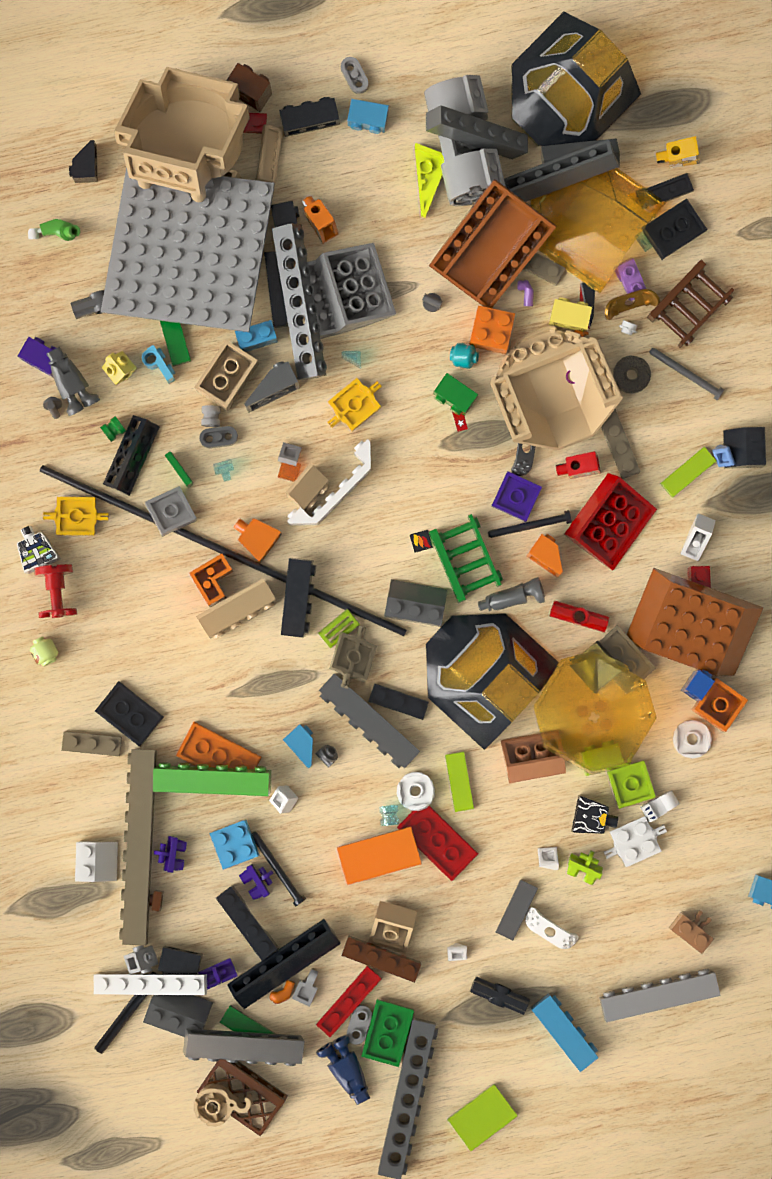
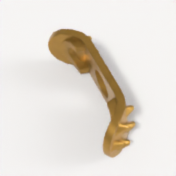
[605,289,660,320]

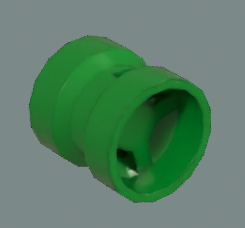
[100,416,126,442]

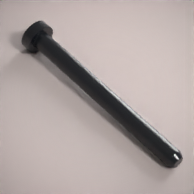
[488,510,572,538]
[252,831,306,907]

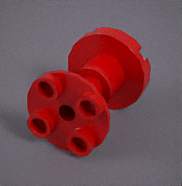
[34,564,77,618]

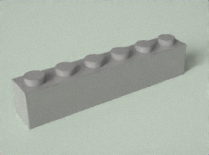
[599,969,721,1022]

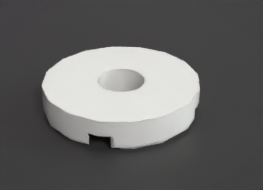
[673,720,712,758]
[397,772,435,811]

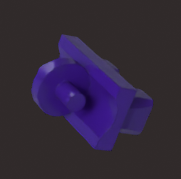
[154,836,187,873]
[239,864,274,900]
[198,958,238,990]

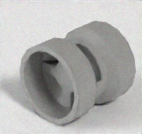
[201,405,221,427]

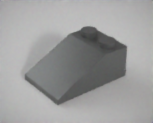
[244,361,300,413]

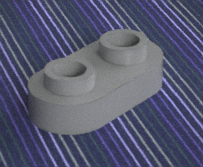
[341,57,368,94]
[347,1005,372,1044]

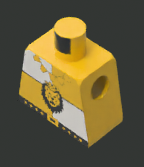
[656,136,700,168]

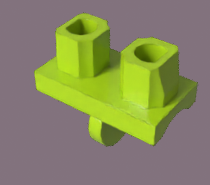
[567,850,603,885]

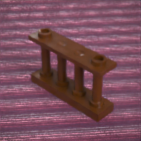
[647,260,734,348]

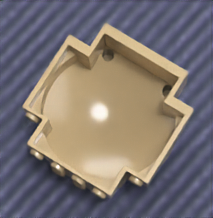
[114,67,249,202]

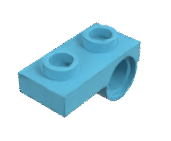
[142,345,175,384]

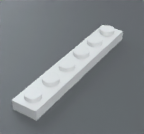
[94,974,207,995]

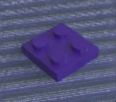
[491,471,542,522]

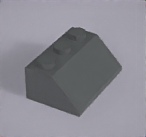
[384,579,447,627]
[143,995,213,1037]

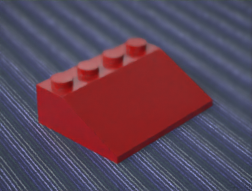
[564,473,657,571]

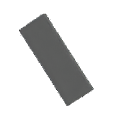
[495,879,538,941]

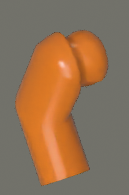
[269,980,296,1004]

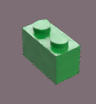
[433,373,478,416]

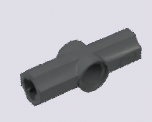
[71,290,104,319]

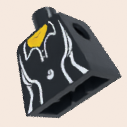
[571,796,618,834]

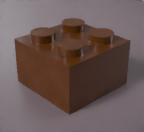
[226,63,272,112]

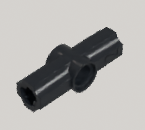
[470,976,530,1015]

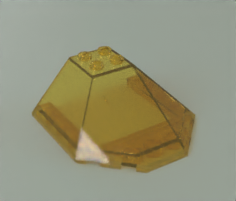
[530,168,666,294]

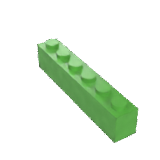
[153,762,271,796]

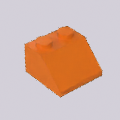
[527,534,563,578]

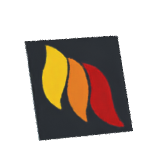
[410,530,433,553]

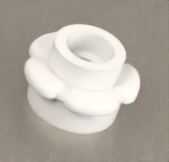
[619,320,638,336]

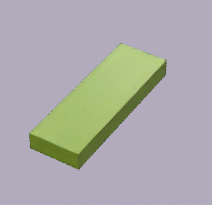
[660,447,716,498]
[445,752,474,812]

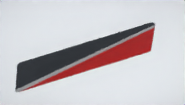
[579,283,595,329]

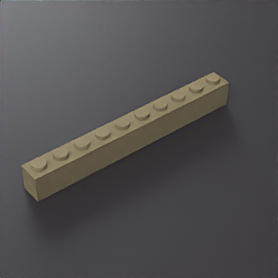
[119,749,157,946]

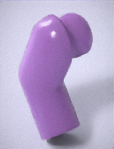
[517,279,534,306]

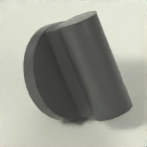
[422,293,443,312]
[43,397,62,419]
[315,745,338,768]

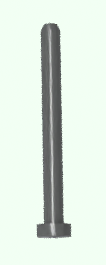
[649,348,725,400]

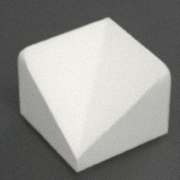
[269,785,298,814]

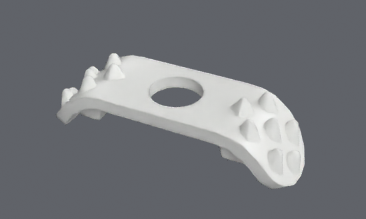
[525,907,579,949]

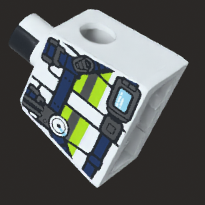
[17,525,60,574]

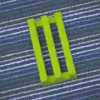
[318,609,360,649]

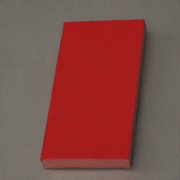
[397,805,479,881]

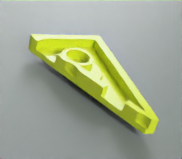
[415,143,444,218]

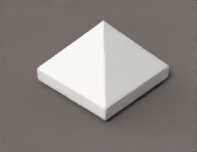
[447,943,467,961]

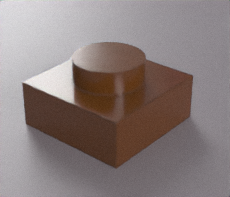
[149,890,164,912]

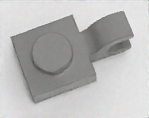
[292,969,318,1007]

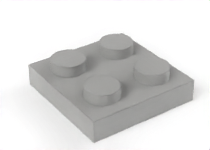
[145,486,197,537]

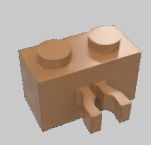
[669,910,714,954]

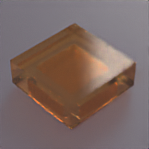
[278,463,301,482]

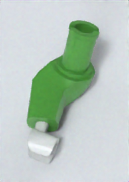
[28,219,80,241]

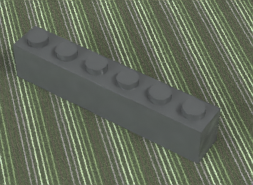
[426,105,528,160]
[504,139,619,202]
[319,673,420,769]
[183,1028,305,1066]

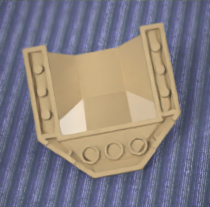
[490,325,623,450]

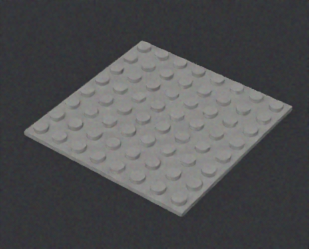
[101,167,275,332]

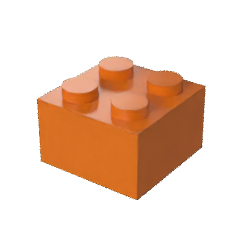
[470,305,515,355]
[691,678,748,732]

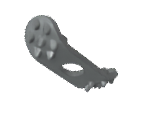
[511,443,536,476]

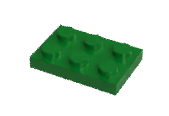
[361,999,414,1067]

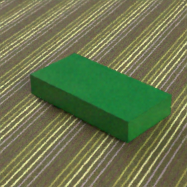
[165,452,193,488]

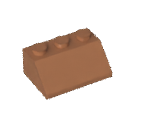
[501,730,566,783]

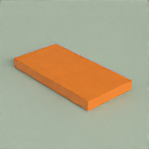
[176,722,262,769]
[337,826,422,885]

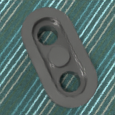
[199,426,238,449]

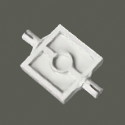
[604,816,667,867]

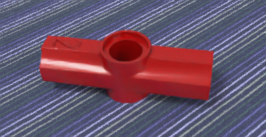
[549,601,609,633]

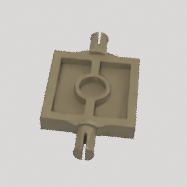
[329,626,377,689]

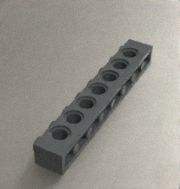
[272,223,327,380]
[378,1017,439,1179]

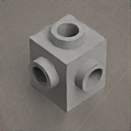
[123,945,158,974]

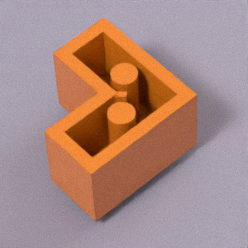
[189,554,234,607]

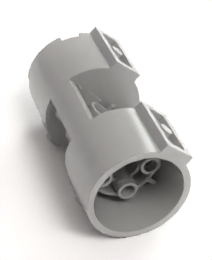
[424,75,505,206]

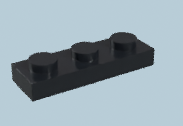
[368,683,429,720]

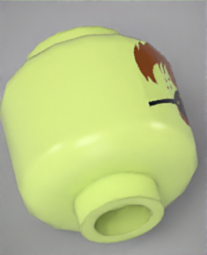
[30,637,58,667]

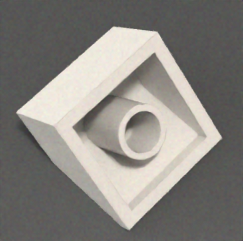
[75,841,118,882]

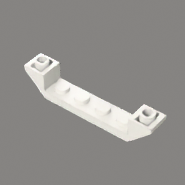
[287,439,371,526]

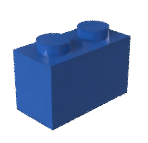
[681,670,715,701]

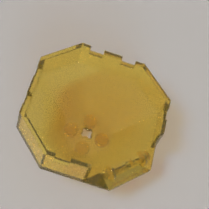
[533,649,657,775]

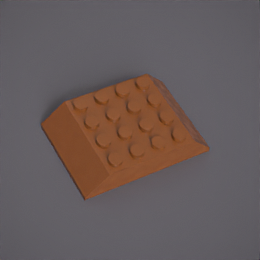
[429,179,557,308]
[626,567,763,676]

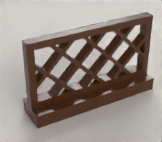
[197,1059,288,1137]

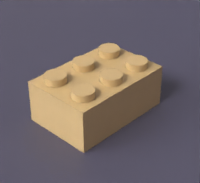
[194,340,259,411]

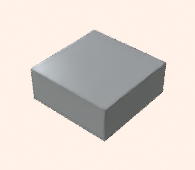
[278,442,302,466]

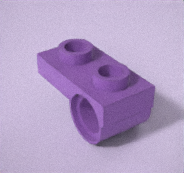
[614,258,646,301]

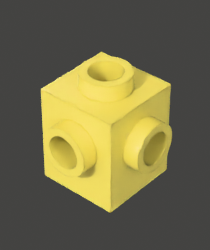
[102,351,137,385]

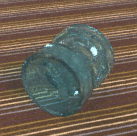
[379,805,400,826]

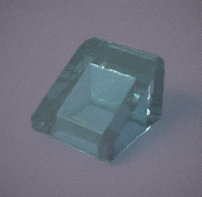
[342,351,361,368]

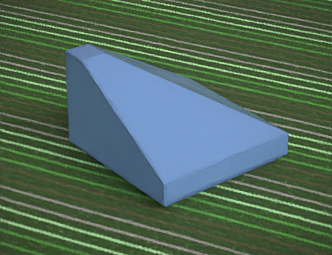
[712,445,736,467]

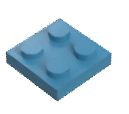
[209,820,260,870]

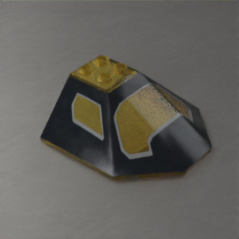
[511,11,641,146]
[426,614,562,750]

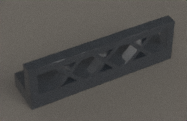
[264,251,288,328]
[103,415,160,496]

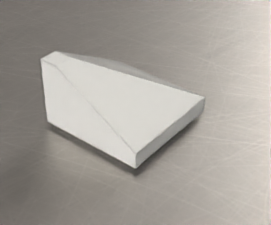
[538,847,559,870]

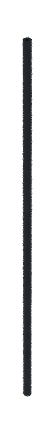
[40,465,407,637]

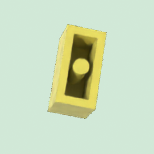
[549,298,592,332]

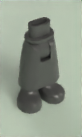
[47,347,100,416]
[478,577,545,611]

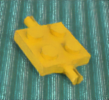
[327,378,382,432]
[43,497,109,536]

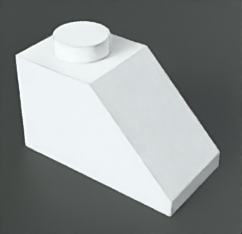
[681,513,716,561]

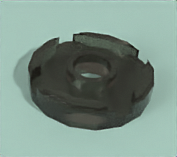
[613,355,651,394]

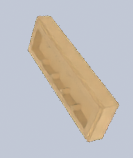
[256,124,283,183]

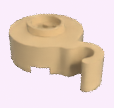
[193,1084,253,1127]

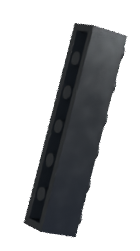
[227,919,341,1009]

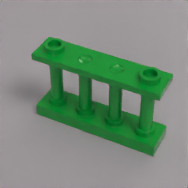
[429,514,503,604]

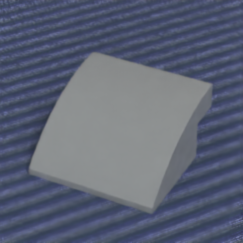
[297,243,396,339]

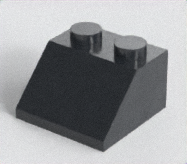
[723,427,766,469]

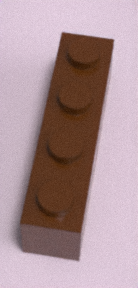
[341,935,421,983]

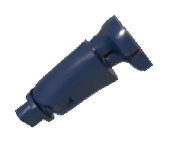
[316,1035,370,1105]

